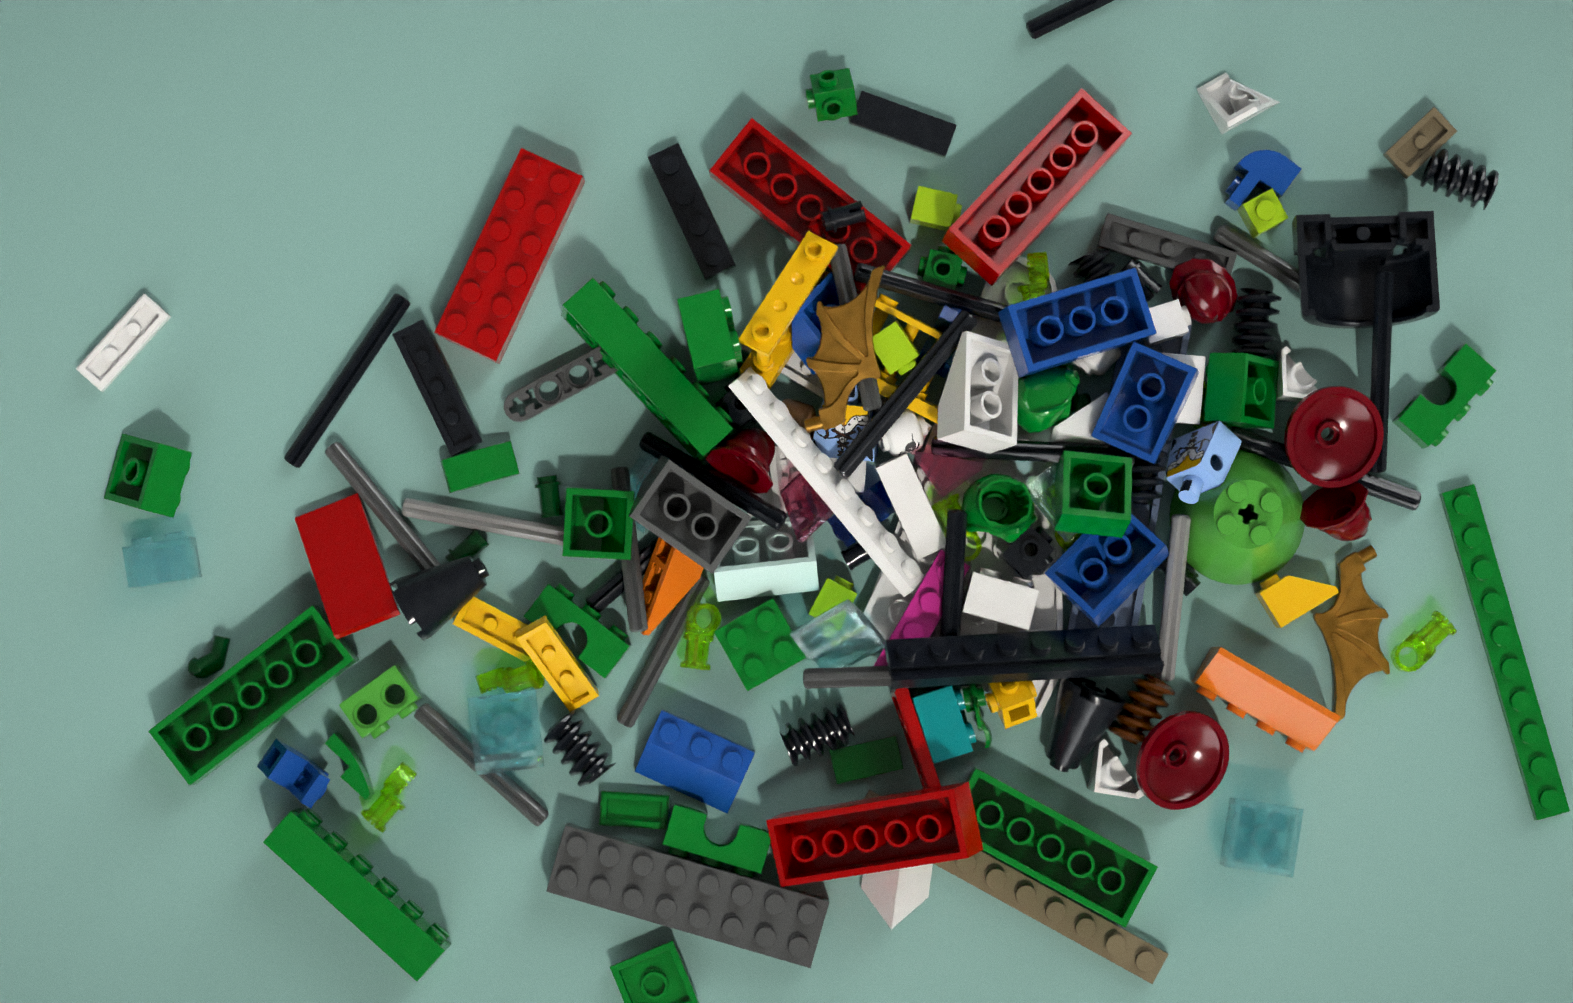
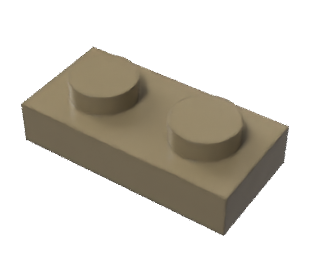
[1383,107,1457,179]

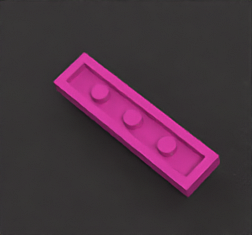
[874,550,970,666]

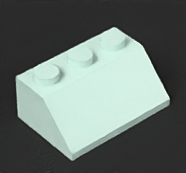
[714,514,819,602]

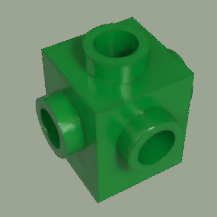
[805,68,858,122]
[917,246,968,290]

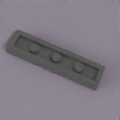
[1097,213,1237,275]

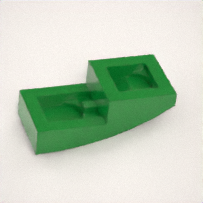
[440,441,519,494]
[325,732,374,800]

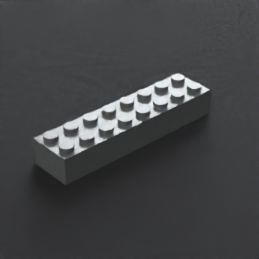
[546,823,829,968]

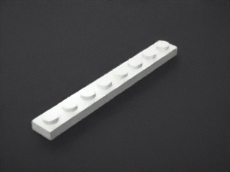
[728,367,925,597]

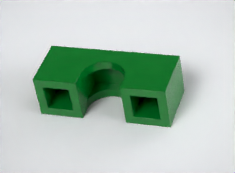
[1392,344,1497,449]
[523,583,631,678]
[663,803,771,877]

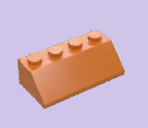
[1191,647,1341,753]

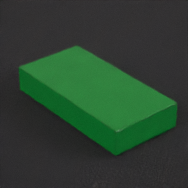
[829,735,903,784]
[599,791,670,830]

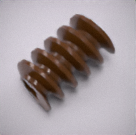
[1107,674,1175,746]

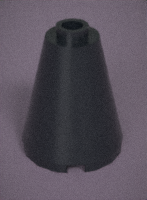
[390,555,489,641]
[1046,677,1125,772]

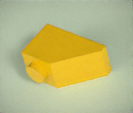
[1255,573,1339,628]

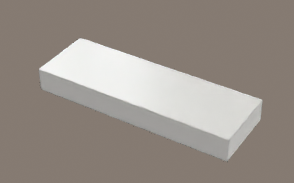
[76,293,171,392]
[875,453,946,560]

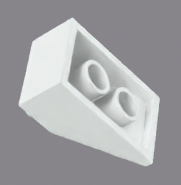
[937,331,1018,454]

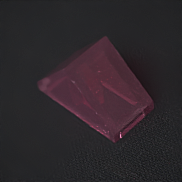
[913,451,983,499]
[780,473,834,543]

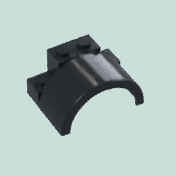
[1292,211,1440,329]

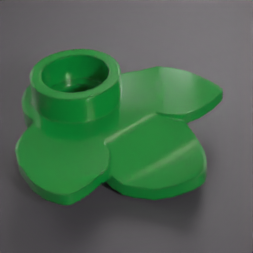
[962,684,992,748]

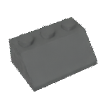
[628,455,752,574]

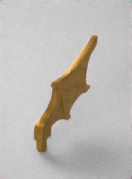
[804,265,885,433]
[1314,545,1390,723]

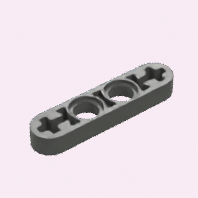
[504,346,619,423]

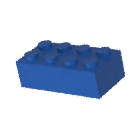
[998,268,1157,378]

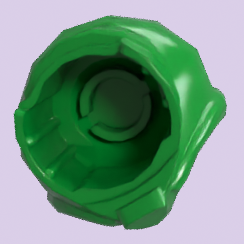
[1017,365,1080,433]
[961,473,1037,543]

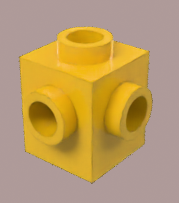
[985,681,1037,729]

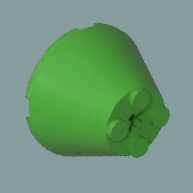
[1169,450,1305,585]

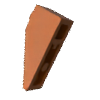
[641,537,704,636]

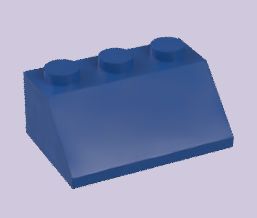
[1045,513,1169,628]
[635,710,755,813]

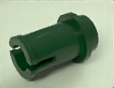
[534,475,563,518]
[445,529,489,562]

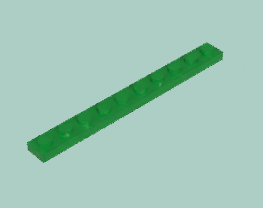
[1439,484,1570,820]

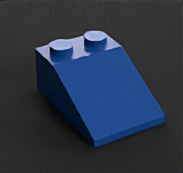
[1091,341,1199,464]

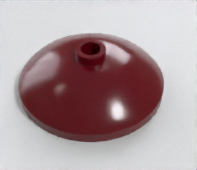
[1284,386,1384,488]
[1136,711,1229,810]

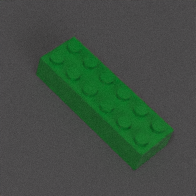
[561,278,733,462]
[677,289,743,385]
[148,605,359,786]
[966,767,1158,928]
[263,808,451,981]

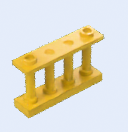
[739,231,838,389]
[873,293,957,424]

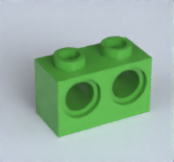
[339,665,422,739]

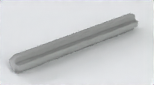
[402,498,564,546]
[1155,514,1191,681]

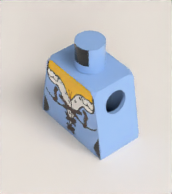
[812,384,878,462]
[1165,421,1242,504]

